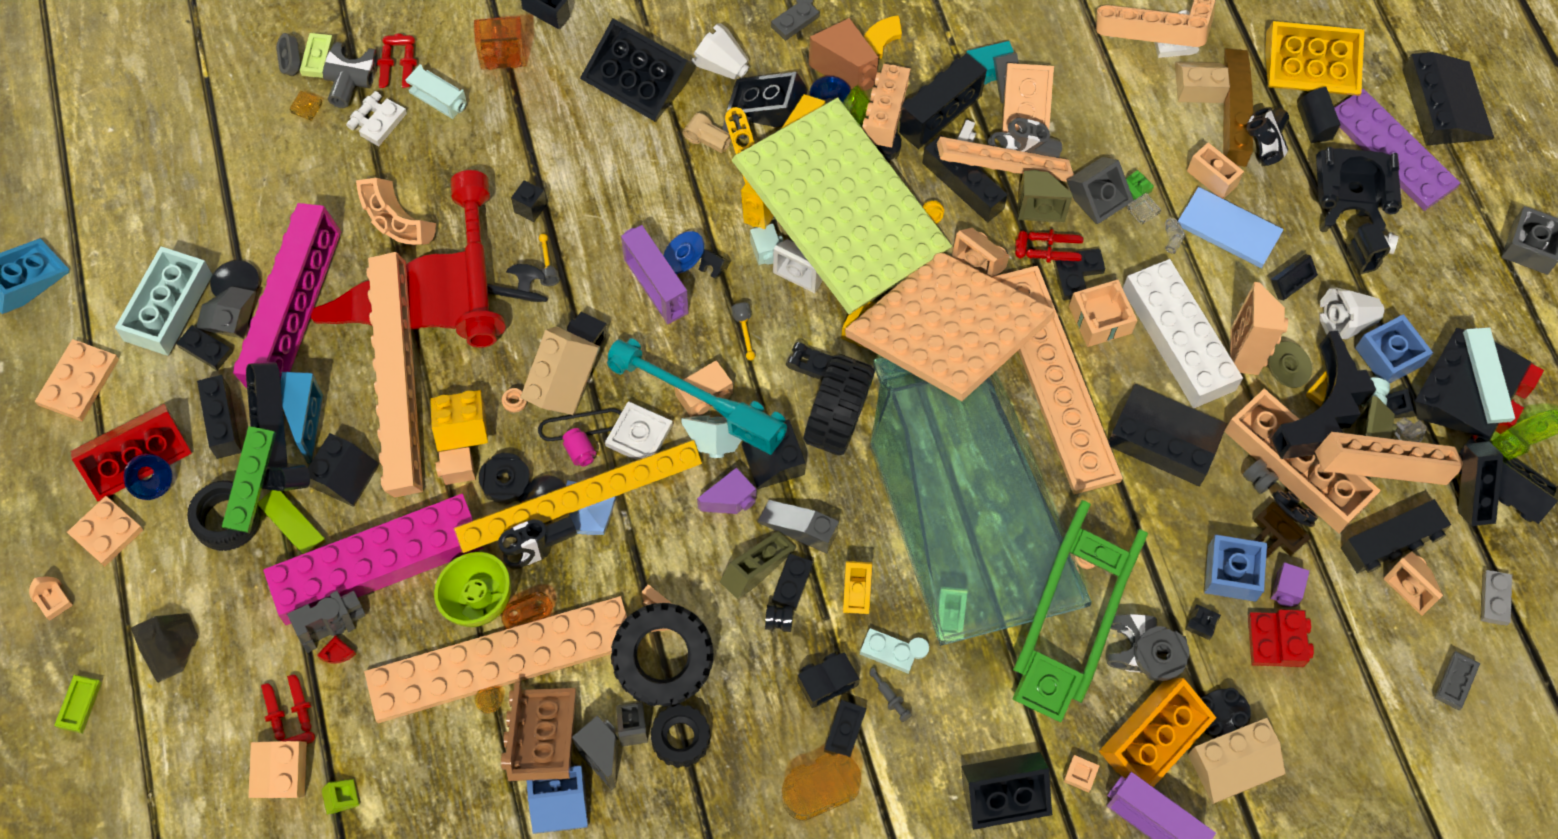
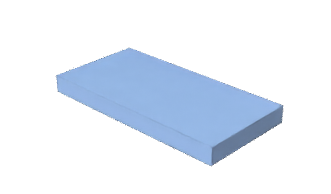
[1177,187,1284,269]

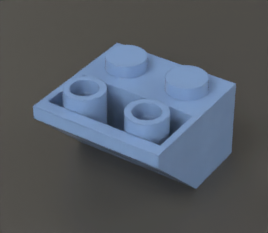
[527,766,588,834]

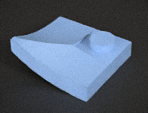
[566,480,617,535]

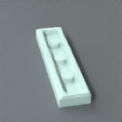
[1463,328,1515,424]

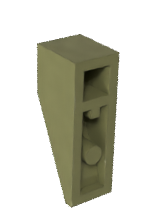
[720,531,796,599]

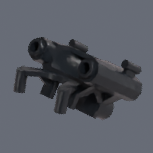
[1316,147,1402,232]

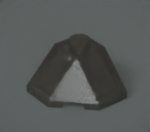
[131,613,199,683]

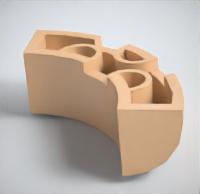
[356,178,436,245]

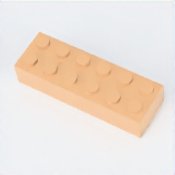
[1224,389,1381,534]

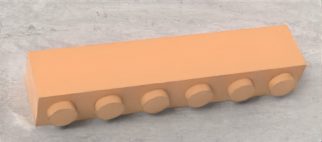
[1315,432,1463,485]

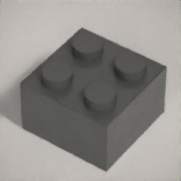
[1501,206,1558,275]

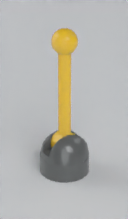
[539,233,560,286]
[731,303,755,361]

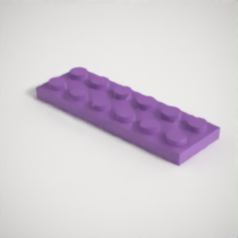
[1335,89,1461,211]

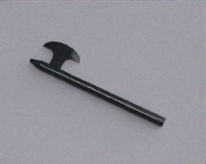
[487,264,548,302]

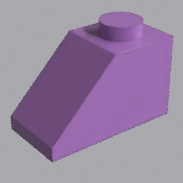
[697,468,756,514]

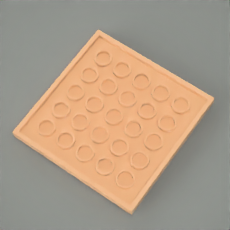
[845,253,1055,401]

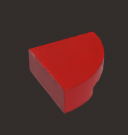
[317,636,356,664]

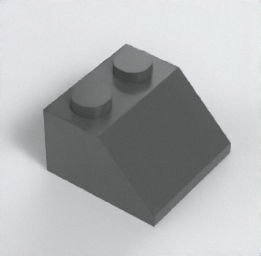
[1067,157,1134,224]
[572,716,619,791]

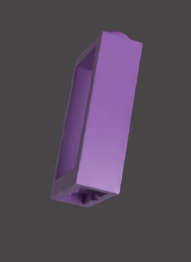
[621,225,688,325]
[1107,772,1216,839]

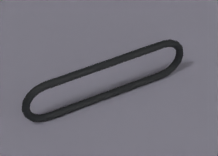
[538,408,622,441]

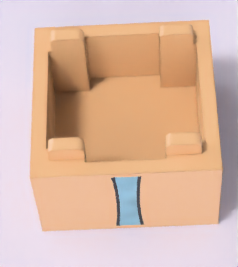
[1069,280,1137,347]

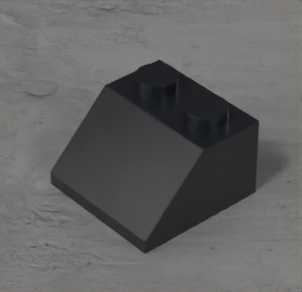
[741,419,806,490]
[308,433,379,507]

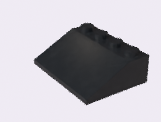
[580,18,696,122]
[1403,52,1494,146]
[1415,328,1531,440]
[1108,384,1227,487]

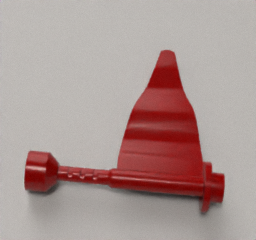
[311,170,506,348]

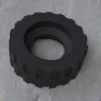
[651,704,710,768]

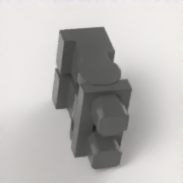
[287,591,366,653]

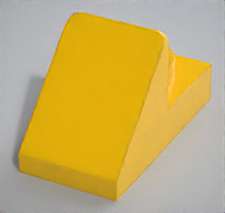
[843,561,872,614]

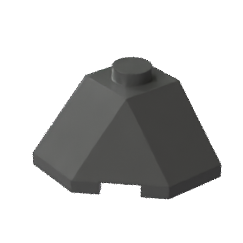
[196,286,256,339]

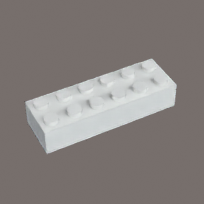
[1123,259,1243,409]

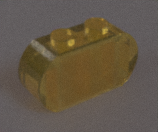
[781,754,861,821]

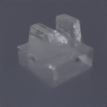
[1395,417,1427,442]

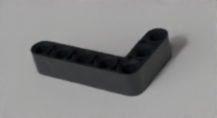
[246,361,310,491]

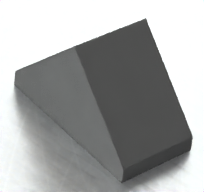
[616,702,648,747]

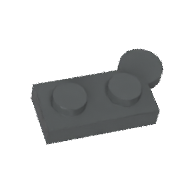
[771,0,819,41]

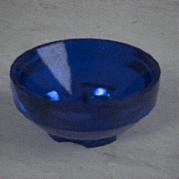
[809,76,851,108]
[123,454,173,500]

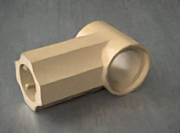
[682,113,731,153]

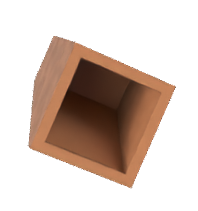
[809,18,878,94]

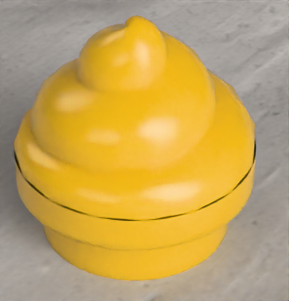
[922,200,944,224]

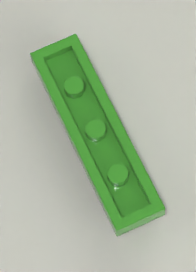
[222,426,276,533]

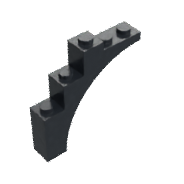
[1271,330,1376,459]

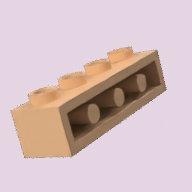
[862,64,911,147]

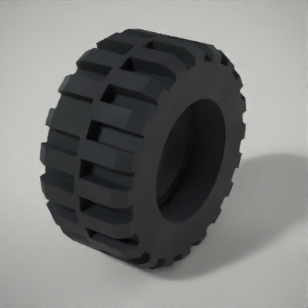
[803,354,875,456]
[611,603,714,707]

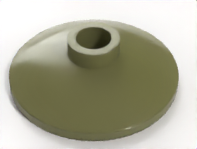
[1268,341,1312,388]

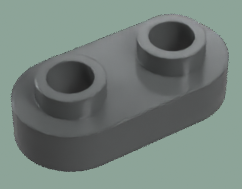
[276,33,301,76]

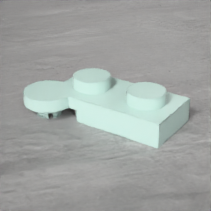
[860,628,929,674]

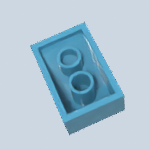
[0,238,69,314]
[280,372,323,463]

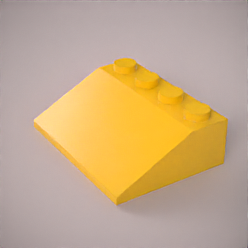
[1265,21,1364,96]

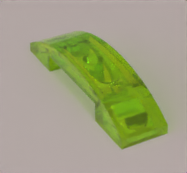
[1492,409,1558,460]

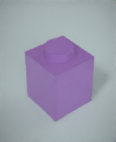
[1271,562,1310,607]

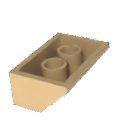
[520,326,600,415]
[1188,718,1285,804]

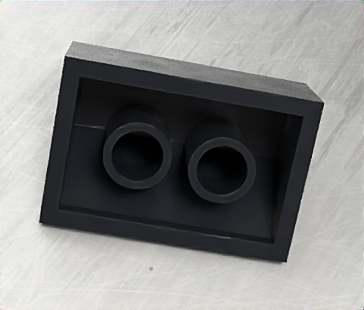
[961,752,1053,830]

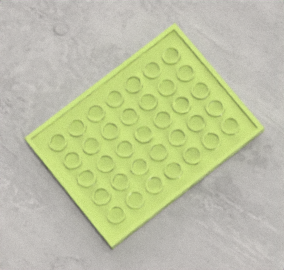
[732,98,952,315]

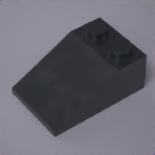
[726,72,808,128]

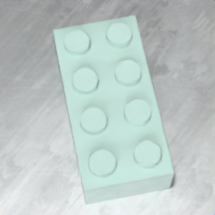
[115,246,212,356]

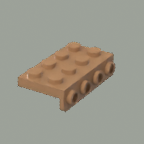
[501,681,577,781]

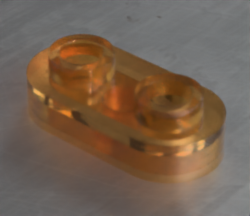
[500,592,553,629]

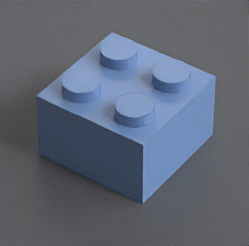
[1355,314,1433,383]
[1204,535,1267,602]

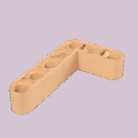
[1096,0,1216,47]

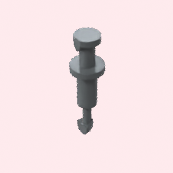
[869,668,912,722]

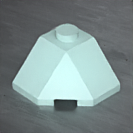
[682,415,742,458]

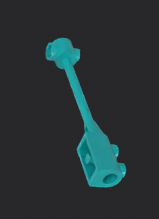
[607,338,787,455]

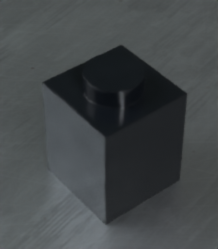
[511,180,547,222]

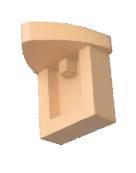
[29,576,73,620]

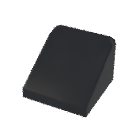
[1386,388,1417,418]

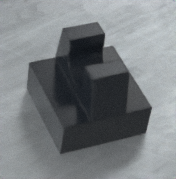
[698,249,731,279]
[1185,604,1221,640]

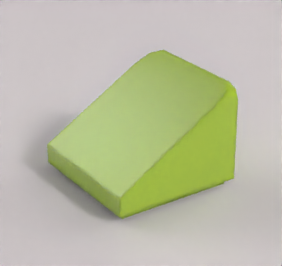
[322,779,359,815]

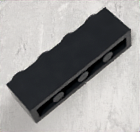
[922,135,1008,223]
[1341,499,1451,574]

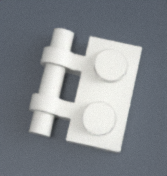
[346,91,407,146]

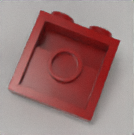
[1248,610,1314,667]

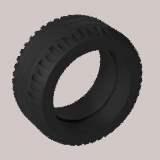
[187,480,261,551]

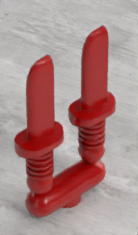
[377,33,417,88]
[1015,229,1084,263]
[261,674,315,744]

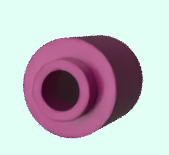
[562,428,596,467]

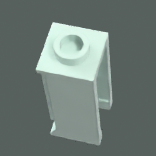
[406,64,467,119]

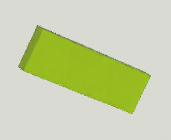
[258,490,326,554]

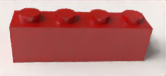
[70,403,192,502]

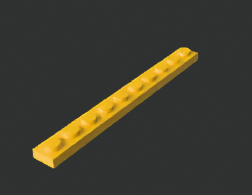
[453,440,702,553]

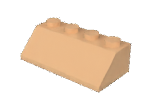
[1230,282,1288,375]

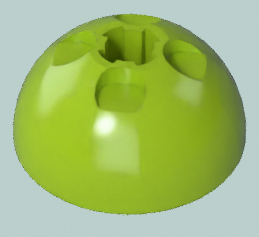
[434,552,511,627]

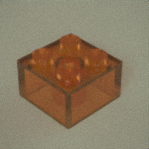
[474,16,526,70]

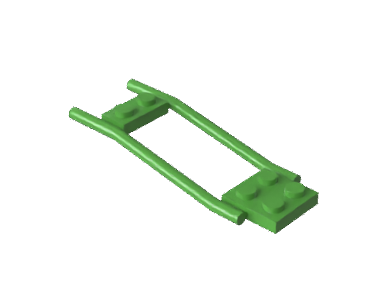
[1012,500,1148,722]

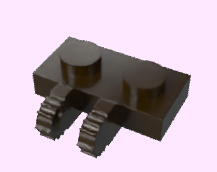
[1253,502,1311,558]

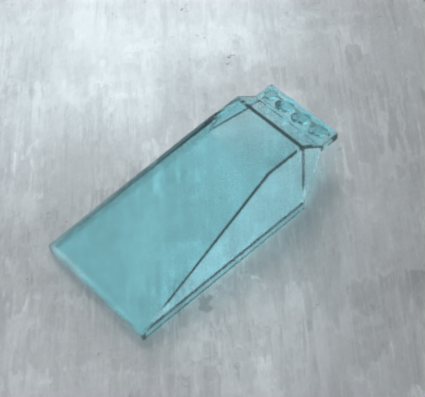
[870,357,1092,646]

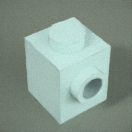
[750,224,783,265]

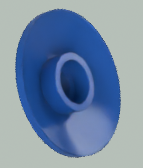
[663,231,705,274]

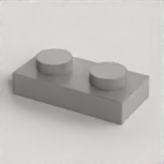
[1481,570,1512,626]

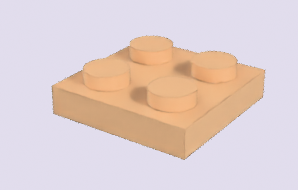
[67,496,143,567]

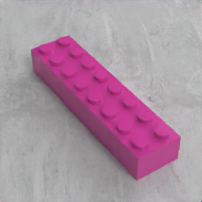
[233,203,341,388]
[263,493,484,625]

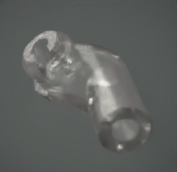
[1165,218,1185,254]

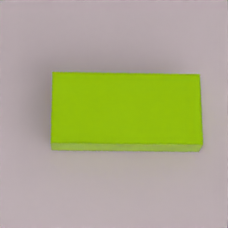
[54,675,102,734]

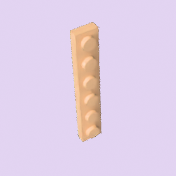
[937,137,1074,182]

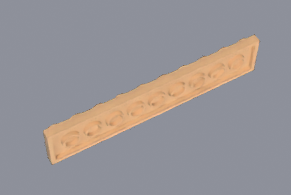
[992,266,1123,495]
[364,596,627,723]

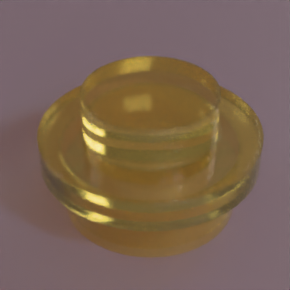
[475,687,502,713]

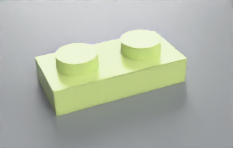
[300,33,334,78]

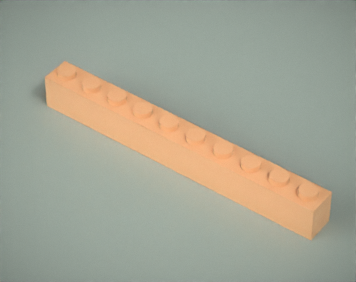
[366,252,423,498]

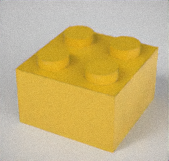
[431,390,488,452]

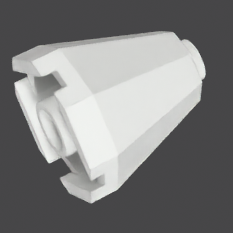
[691,23,750,80]
[1320,288,1384,339]

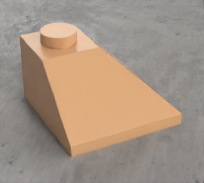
[1383,551,1443,616]

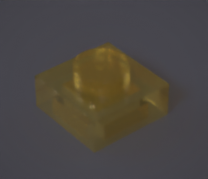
[289,91,323,121]

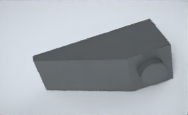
[758,500,839,554]

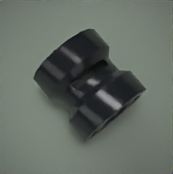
[765,604,793,632]

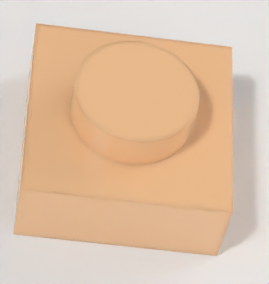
[1063,755,1099,793]

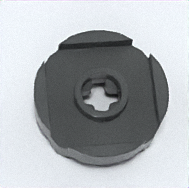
[1134,626,1190,681]

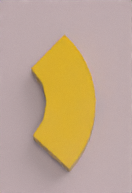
[864,15,902,59]

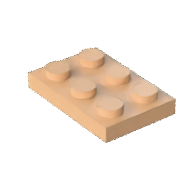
[1002,63,1054,133]
[35,339,119,422]

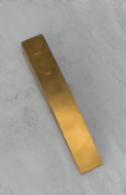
[1223,48,1253,167]

